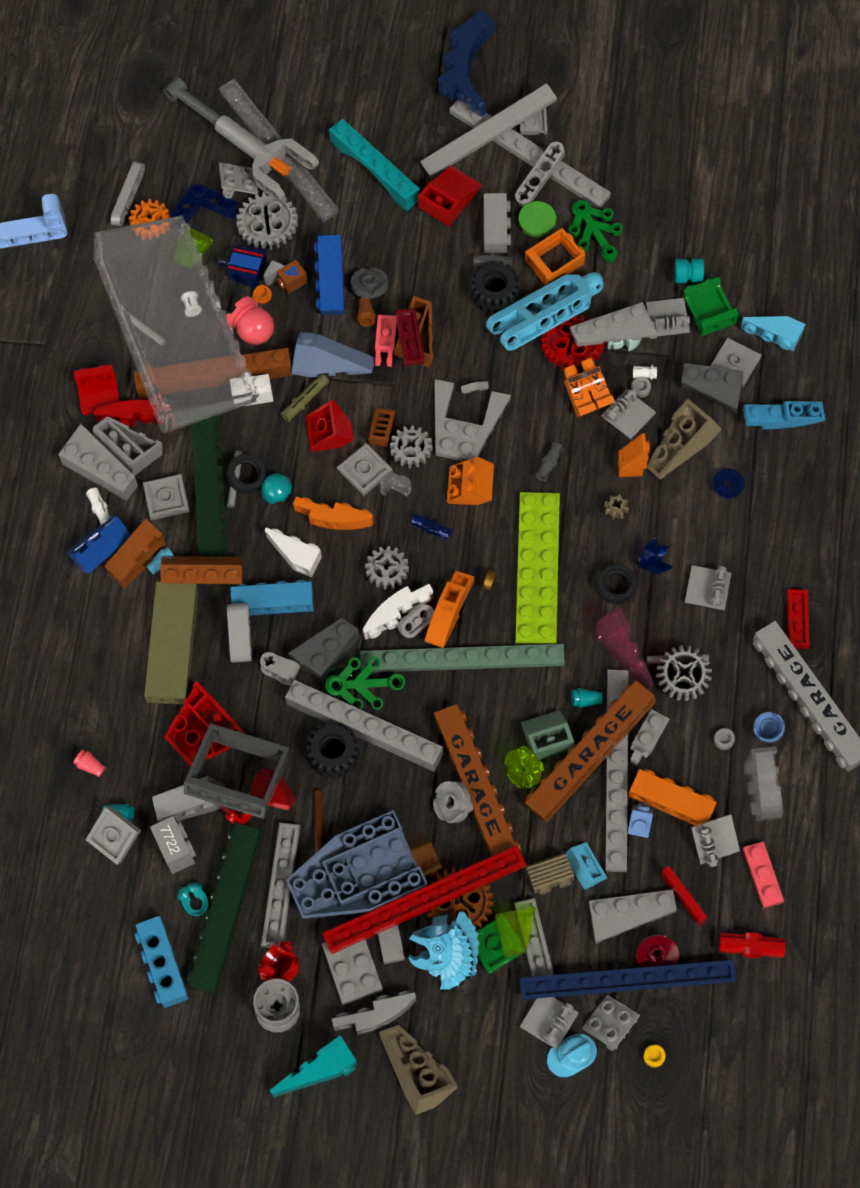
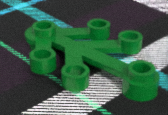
[569,200,623,263]
[325,657,405,710]

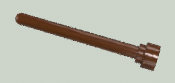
[314,789,323,880]

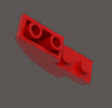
[94,400,176,427]

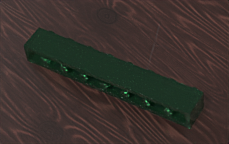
[191,405,228,557]
[187,823,262,996]

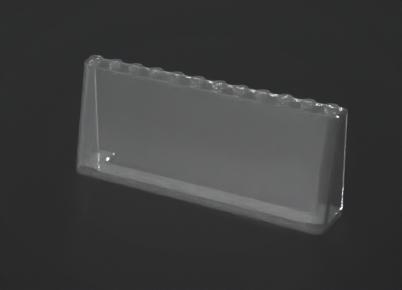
[94,216,259,434]

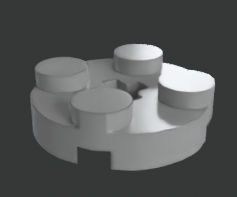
[433,781,473,823]

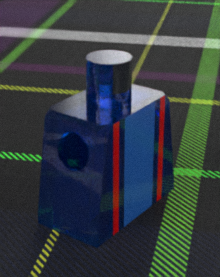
[219,247,267,289]

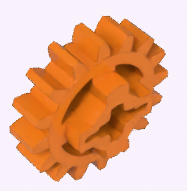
[129,199,171,239]

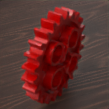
[542,315,605,371]

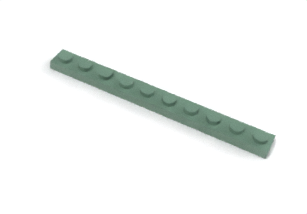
[360,644,565,672]

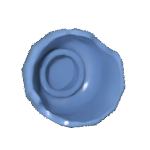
[753,712,785,743]

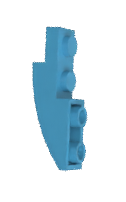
[743,401,825,429]

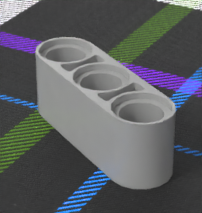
[227,603,252,663]

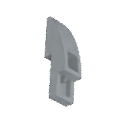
[332,991,417,1035]

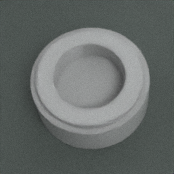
[631,377,651,397]
[714,728,735,750]

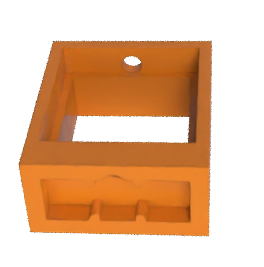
[525,228,585,286]

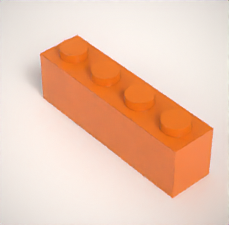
[628,769,717,826]

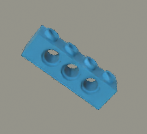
[134,916,189,1008]

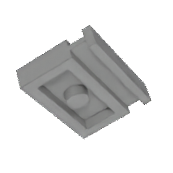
[519,99,547,135]

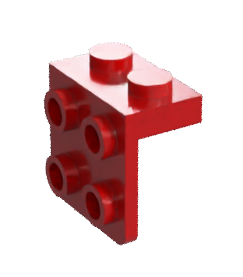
[74,364,120,415]

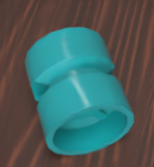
[675,258,704,283]

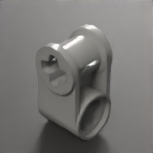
[260,652,300,685]

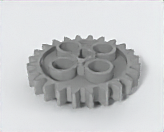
[236,192,298,250]

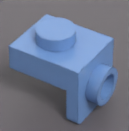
[628,803,654,838]

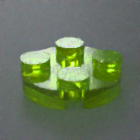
[504,746,544,789]

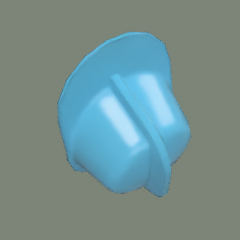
[547,1034,597,1077]

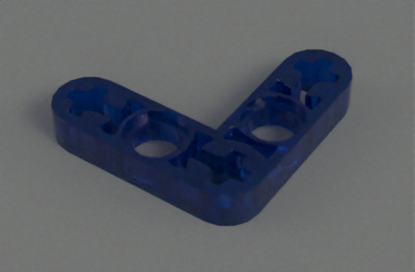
[170,184,239,229]

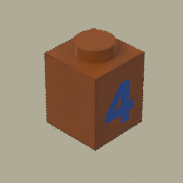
[276,260,308,294]

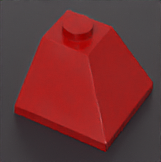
[306,400,354,452]
[249,768,296,810]

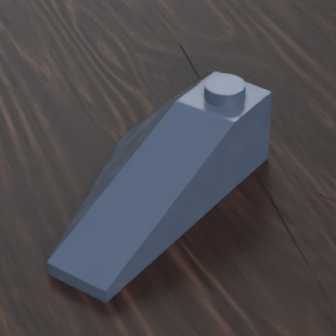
[292,332,376,377]

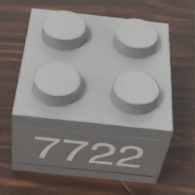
[150,816,196,874]

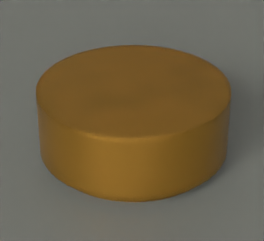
[483,569,496,590]

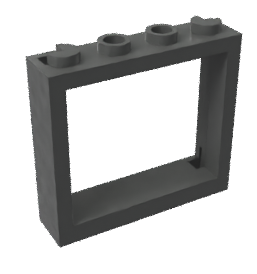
[184,723,289,819]

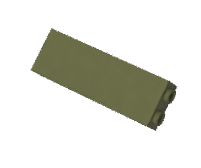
[144,581,199,704]

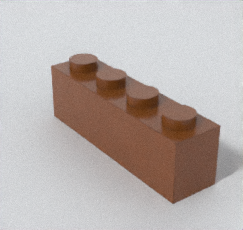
[160,556,242,584]

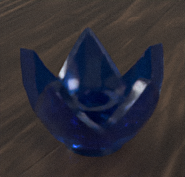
[638,538,673,574]

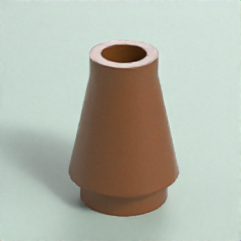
[357,297,376,327]

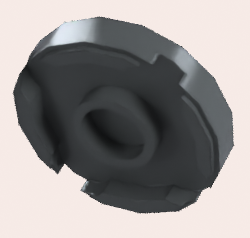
[350,267,388,298]

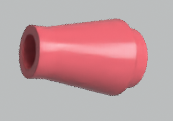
[73,749,106,777]

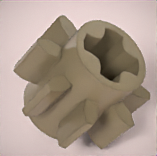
[604,494,629,520]

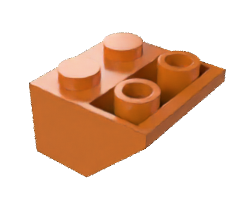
[447,456,494,505]

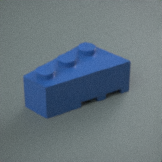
[67,515,131,574]

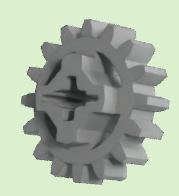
[390,426,433,468]
[365,546,409,590]

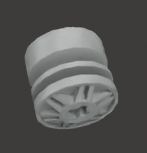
[253,979,300,1032]

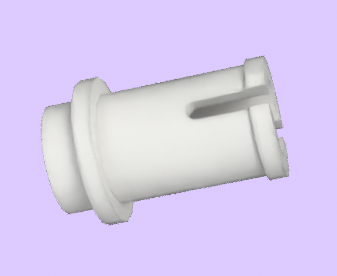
[633,365,657,380]

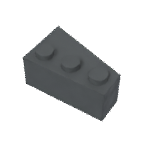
[682,363,744,414]
[289,618,359,684]

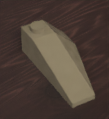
[647,399,722,480]
[379,1025,458,1115]

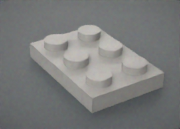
[322,940,383,1005]

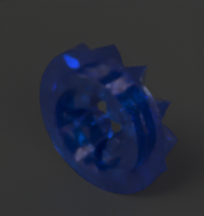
[712,469,745,499]

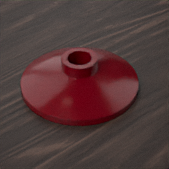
[636,935,679,968]

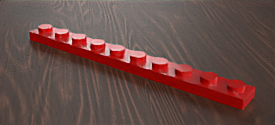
[323,845,526,954]

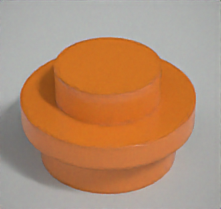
[253,285,272,304]

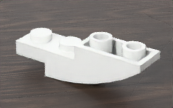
[363,584,433,640]

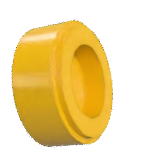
[643,1045,666,1068]

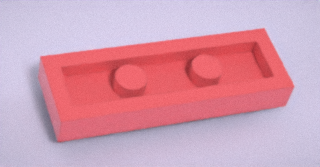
[743,842,784,909]

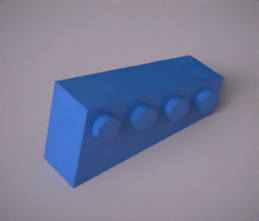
[314,235,344,315]

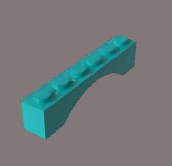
[329,119,420,212]

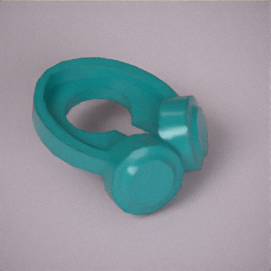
[177,882,208,916]

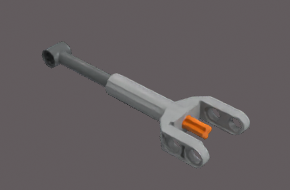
[163,77,319,202]

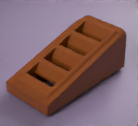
[368,408,396,447]

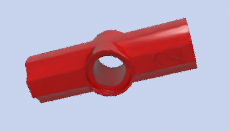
[719,933,786,958]

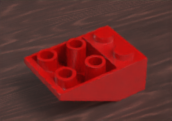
[418,166,482,227]

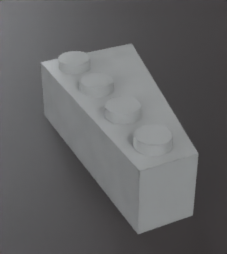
[58,424,138,501]

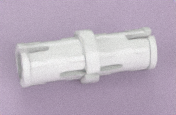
[86,488,111,525]

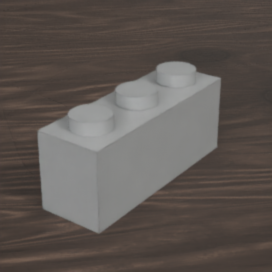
[484,193,511,253]

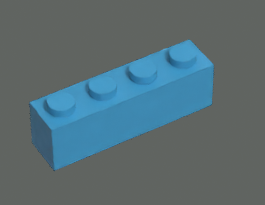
[231,580,314,616]

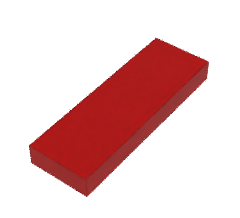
[787,589,810,649]
[661,866,707,926]

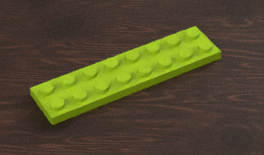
[516,492,560,645]

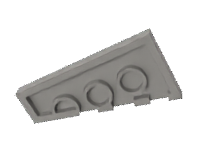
[589,890,677,944]

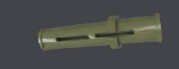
[281,374,329,422]

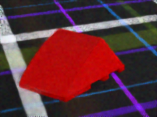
[164,681,247,766]

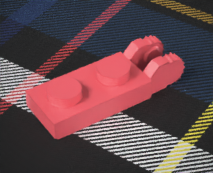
[375,315,397,367]

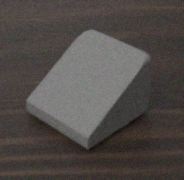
[263,260,284,286]

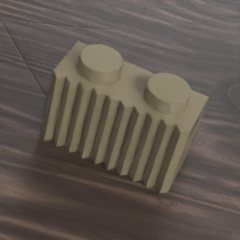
[526,853,574,895]

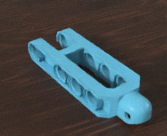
[486,272,604,351]

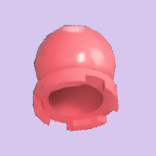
[225,296,274,345]

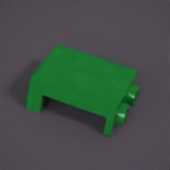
[683,277,739,336]

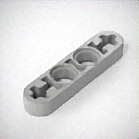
[515,142,565,207]
[111,161,145,227]

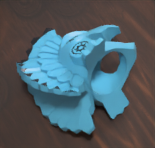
[408,911,479,994]

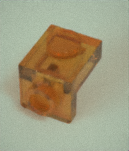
[411,841,442,877]

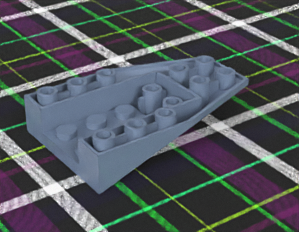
[286,810,428,919]

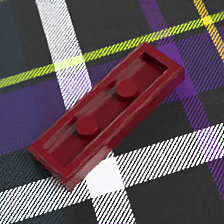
[395,308,425,366]

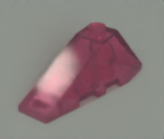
[594,606,654,691]

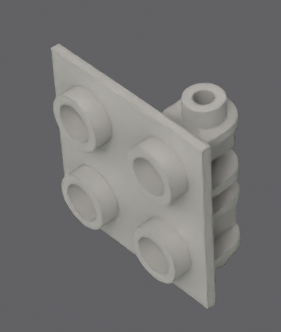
[219,162,258,198]
[646,298,690,337]
[601,388,656,440]
[685,565,731,610]
[691,814,740,867]
[582,995,640,1051]
[520,997,579,1050]

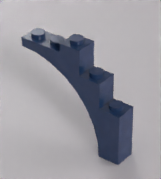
[438,10,496,117]

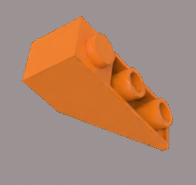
[618,433,650,477]

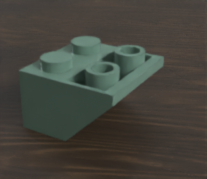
[521,710,574,761]

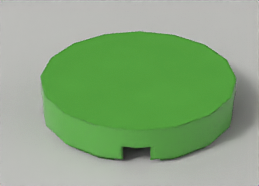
[518,201,556,238]

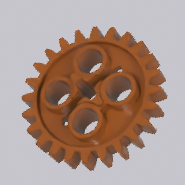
[428,867,493,929]

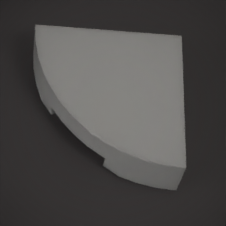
[461,381,489,394]

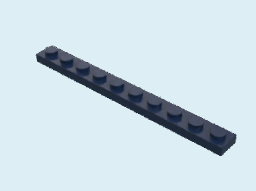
[520,960,736,1000]

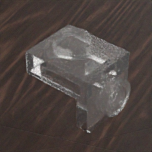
[379,472,412,497]

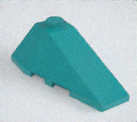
[270,1036,357,1097]

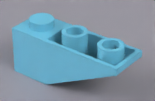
[741,316,806,352]

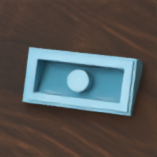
[566,842,607,890]

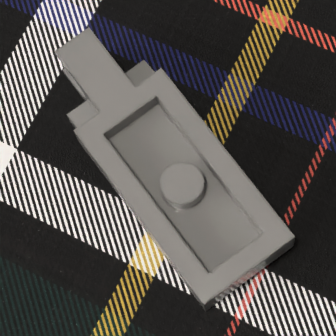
[630,709,670,765]

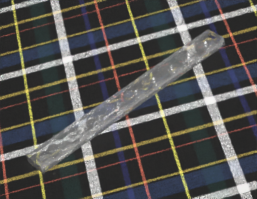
[219,79,339,222]

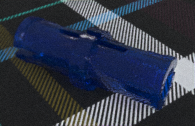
[411,513,452,540]

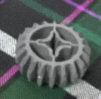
[656,645,712,701]

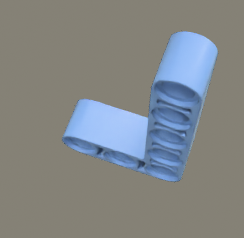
[0,194,67,249]

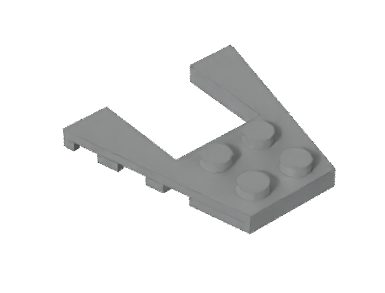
[435,379,511,461]

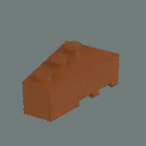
[393,296,433,368]
[105,518,167,589]

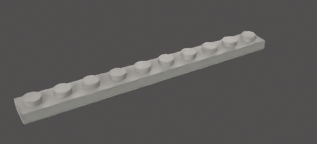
[450,100,611,210]
[605,670,628,872]

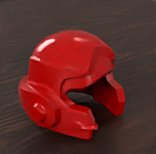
[258,941,300,982]

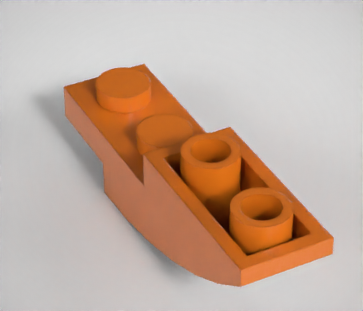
[293,497,374,530]
[425,571,474,648]

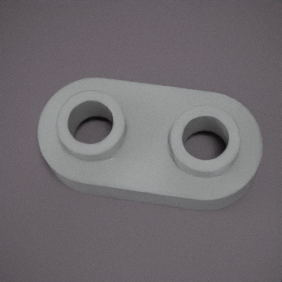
[398,603,434,638]

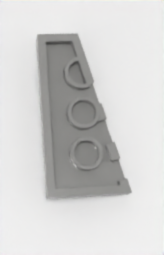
[570,302,657,346]

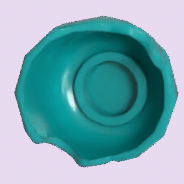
[261,473,292,504]

